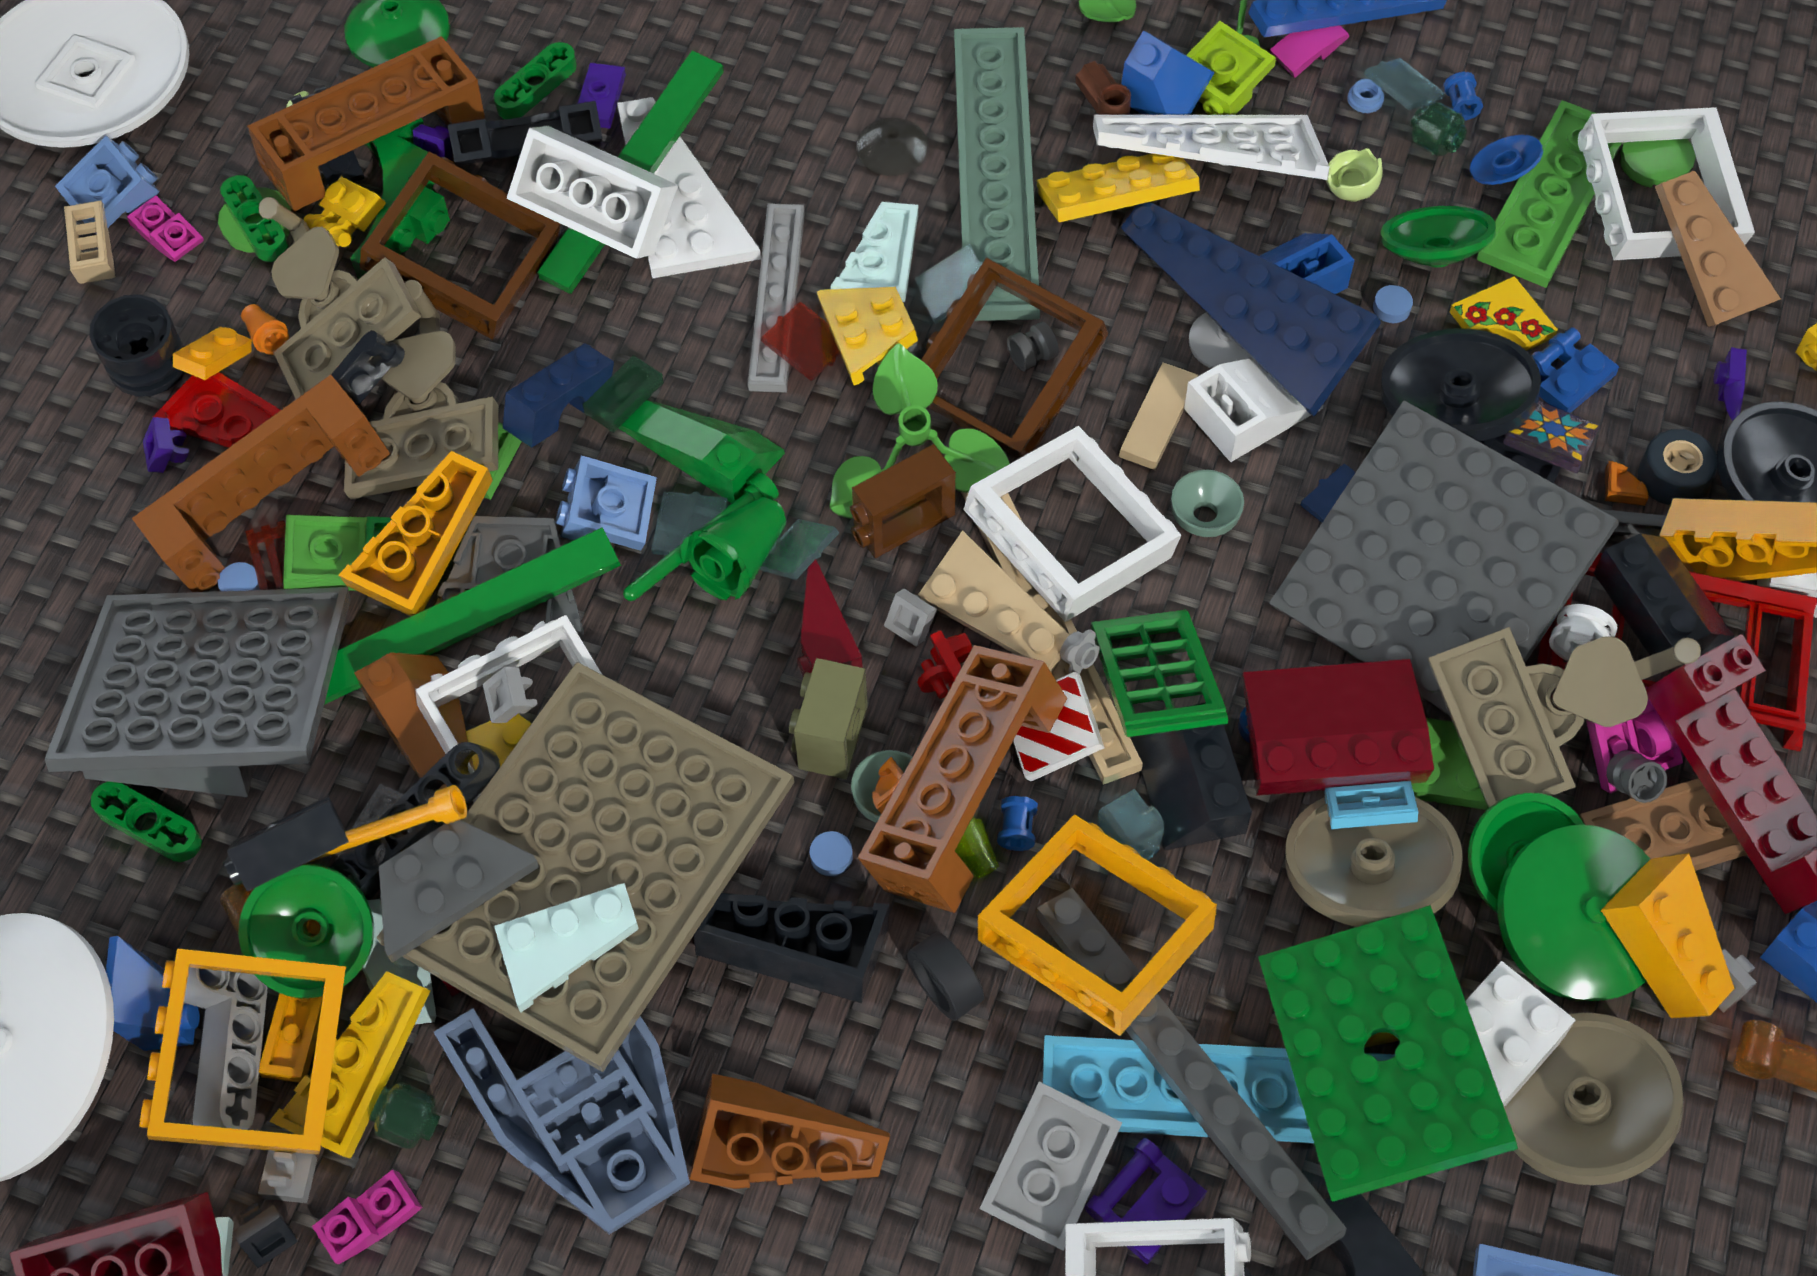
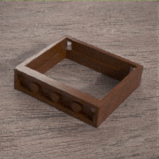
[360,151,561,340]
[921,258,1108,459]

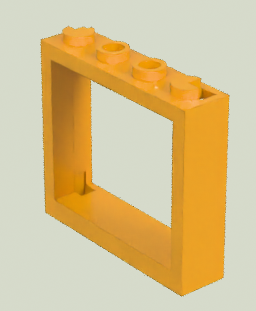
[978,814,1217,1036]
[140,949,346,1155]

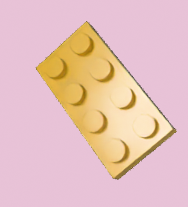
[1037,153,1200,222]

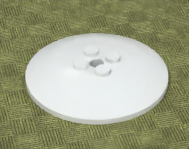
[0,0,189,147]
[0,913,114,1182]

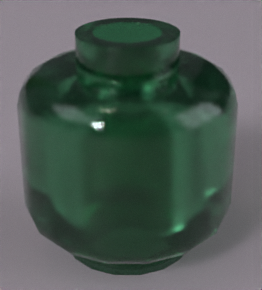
[1410,102,1467,156]
[369,1082,441,1149]

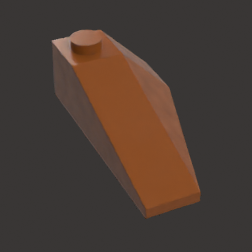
[354,652,475,790]
[690,1073,890,1189]

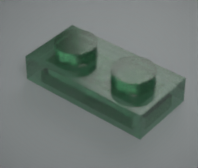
[583,355,664,433]

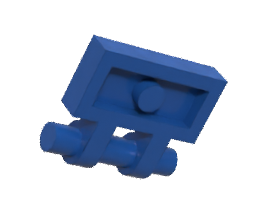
[1531,328,1619,416]

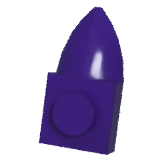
[1713,347,1747,421]

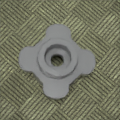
[1060,630,1100,674]

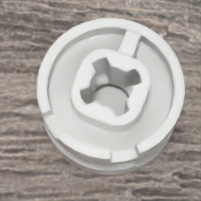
[1549,604,1617,661]

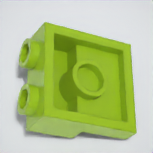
[1187,21,1276,115]

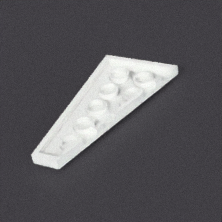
[617,97,761,278]
[1093,115,1329,180]

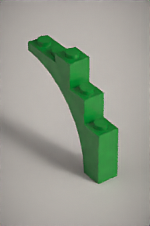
[350,117,450,279]

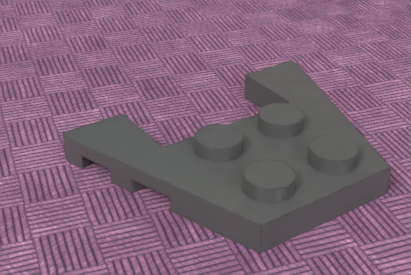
[435,516,584,637]

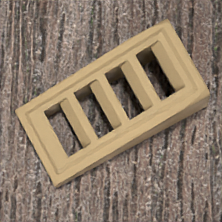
[64,200,115,284]

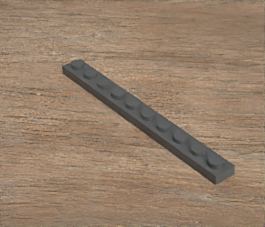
[1036,888,1347,1260]

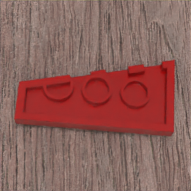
[153,372,281,448]

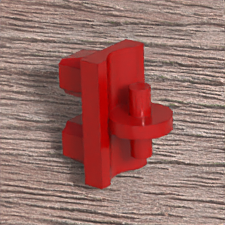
[917,630,973,699]

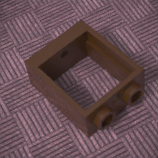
[850,444,956,559]

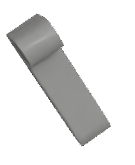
[184,967,268,1130]

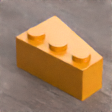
[1601,853,1735,1018]

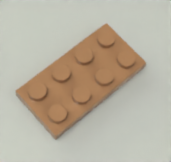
[1579,778,1747,871]

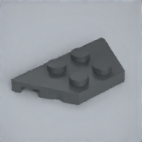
[379,820,539,963]

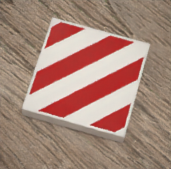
[1013,672,1105,782]

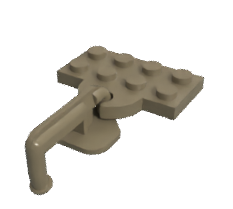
[259,197,422,399]
[344,280,498,500]
[1427,627,1701,809]

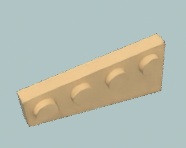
[918,531,1069,673]

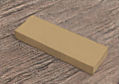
[1119,362,1198,470]

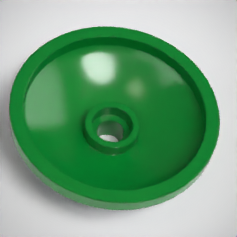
[344,0,450,67]
[1381,206,1496,267]
[1468,793,1585,913]
[238,864,374,998]

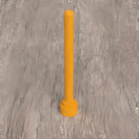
[305,785,467,864]

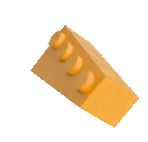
[338,451,493,616]
[1659,498,1817,582]

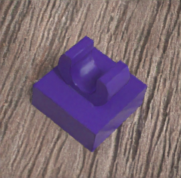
[413,124,453,162]
[143,417,189,473]

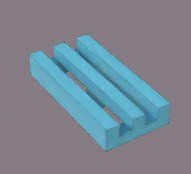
[1325,781,1418,829]

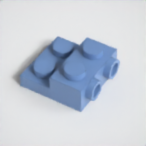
[55,136,159,235]
[555,455,657,551]

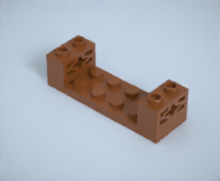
[247,36,485,212]
[132,375,390,592]
[858,645,1067,913]

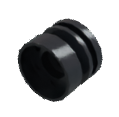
[89,294,184,397]

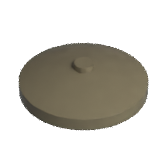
[1285,797,1462,927]
[1504,1013,1684,1185]

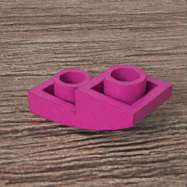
[1270,25,1349,78]
[127,196,204,262]
[312,1170,423,1264]

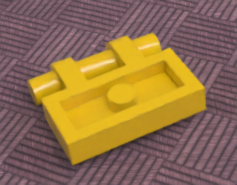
[303,176,386,247]

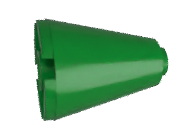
[681,497,786,600]

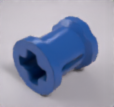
[1444,72,1483,120]
[997,796,1038,851]

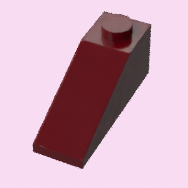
[797,559,863,677]

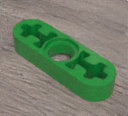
[494,42,577,120]
[220,175,289,262]
[91,782,202,862]

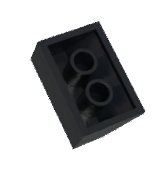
[1593,533,1734,656]
[1131,702,1252,851]

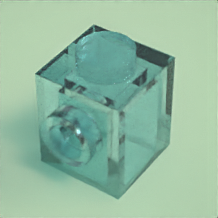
[1097,789,1164,860]

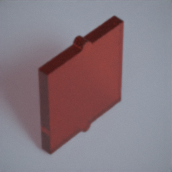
[761,301,840,381]

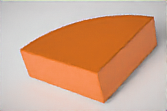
[1605,461,1648,506]
[872,757,904,814]

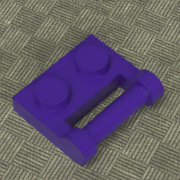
[1084,1138,1207,1265]

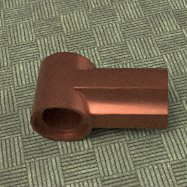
[1075,61,1131,115]

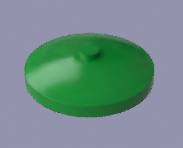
[1497,825,1650,1002]

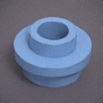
[1348,79,1384,113]

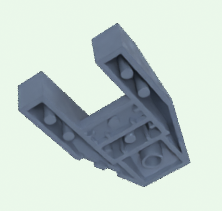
[434,1008,690,1235]

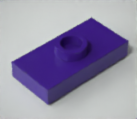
[578,63,626,129]

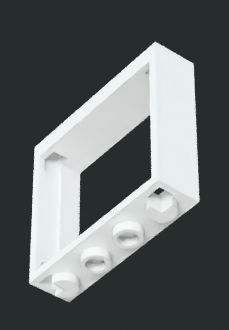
[1578,107,1755,260]
[963,426,1181,622]
[416,615,602,803]
[1065,1218,1251,1276]

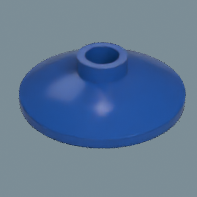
[1470,135,1543,185]

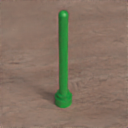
[623,472,779,601]

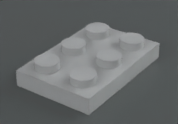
[980,1082,1123,1251]

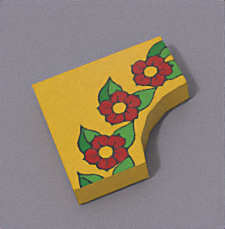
[1449,276,1558,351]

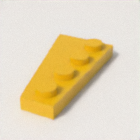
[269,971,431,1158]

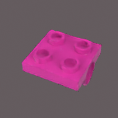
[1586,688,1683,793]

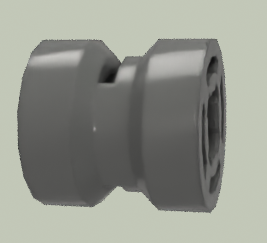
[1007,322,1059,371]
[1606,750,1667,803]

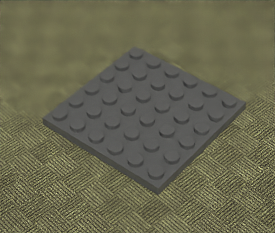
[1269,400,1619,716]
[44,587,351,772]

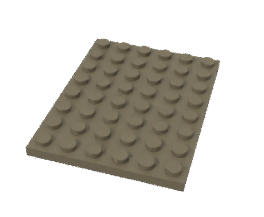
[376,662,794,1072]

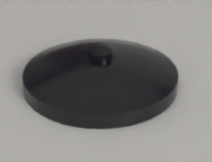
[1381,329,1541,441]
[1717,402,1817,503]

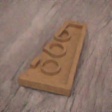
[1655,171,1781,327]

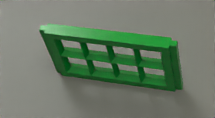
[1091,609,1228,737]

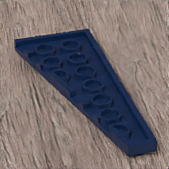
[1121,202,1381,416]

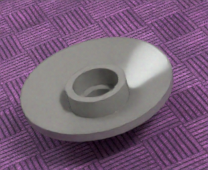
[1189,312,1253,369]

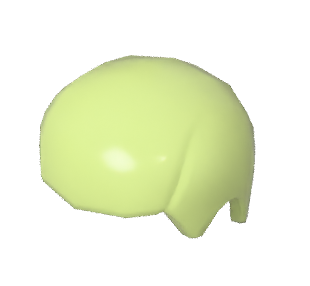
[1326,148,1383,202]

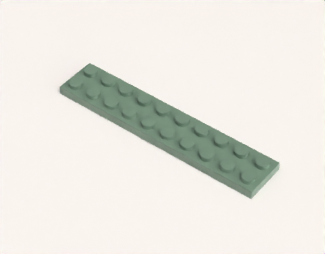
[954,27,1040,321]

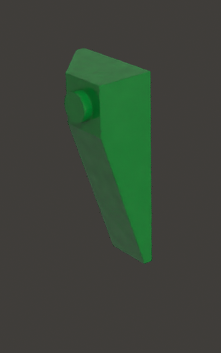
[616,398,785,503]

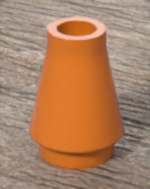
[241,304,289,355]

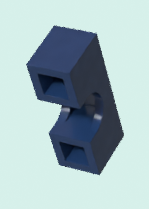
[503,343,614,448]

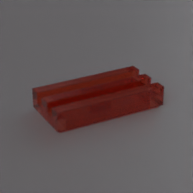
[246,520,286,590]

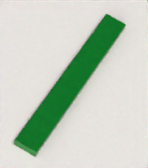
[537,50,724,294]
[324,527,621,705]

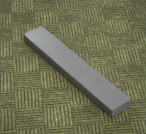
[748,203,805,393]

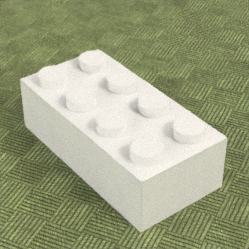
[507,126,678,259]
[1466,961,1575,1107]

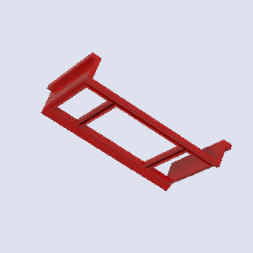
[1536,553,1817,752]

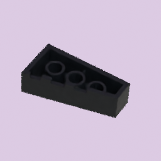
[694,893,890,1003]

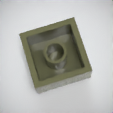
[789,658,868,780]

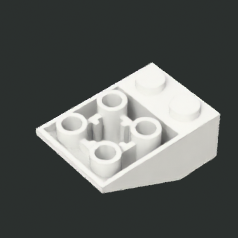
[1184,358,1324,462]

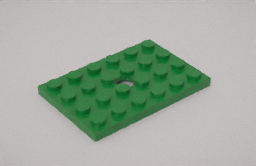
[1258,905,1518,1202]

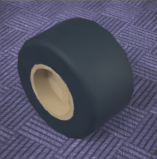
[1638,429,1717,506]

